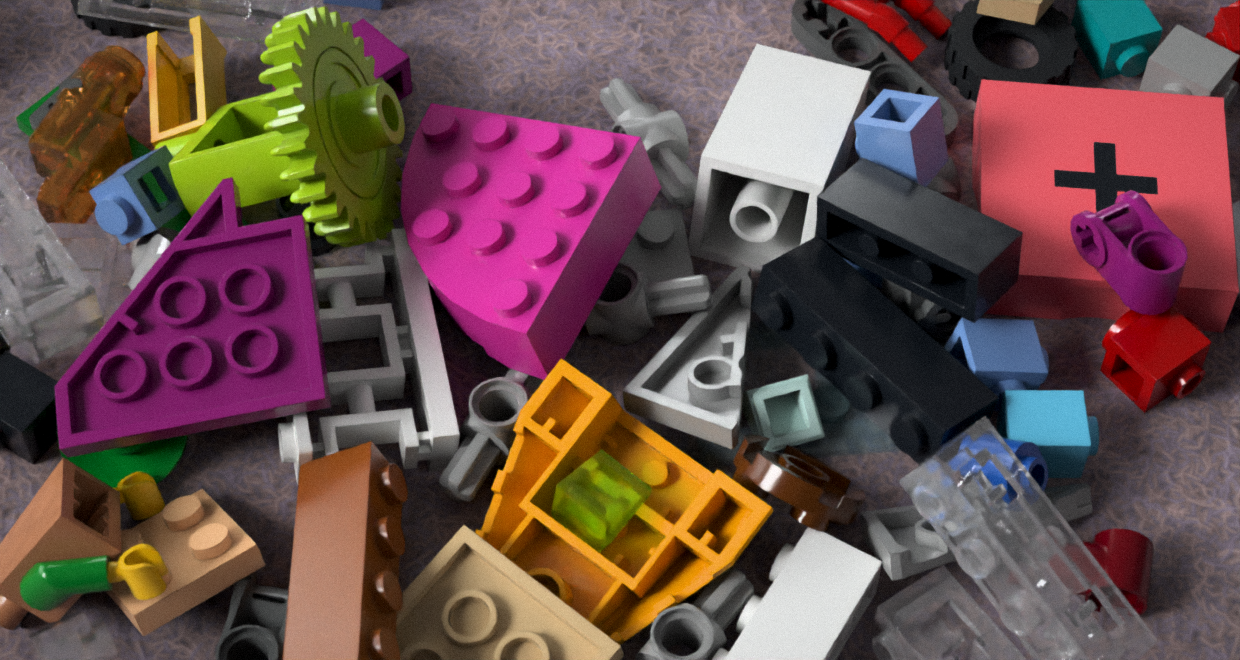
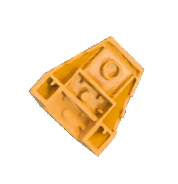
[475,358,774,645]

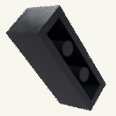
[816,157,1023,323]

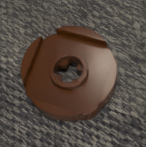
[732,434,866,532]

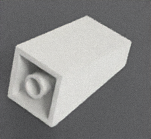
[688,44,871,273]

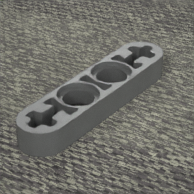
[790,0,959,149]

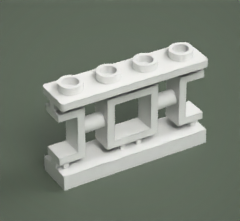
[278,228,460,486]

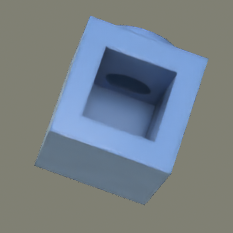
[854,89,949,187]
[944,317,1049,412]

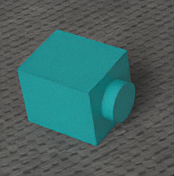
[1071,0,1163,80]

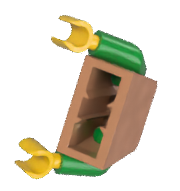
[0,457,169,630]

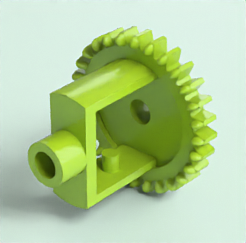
[154,6,405,247]

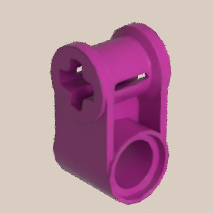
[1070,190,1188,315]

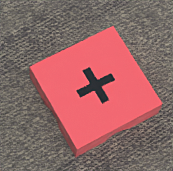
[972,79,1239,333]

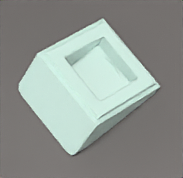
[742,374,825,452]

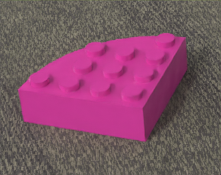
[401,103,661,380]

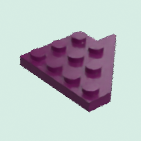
[54,177,331,458]

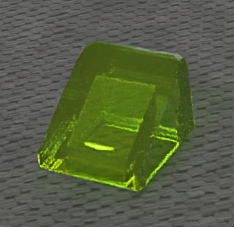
[551,449,652,553]

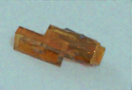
[28,45,146,245]

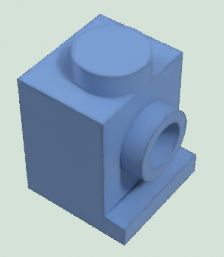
[89,145,185,246]

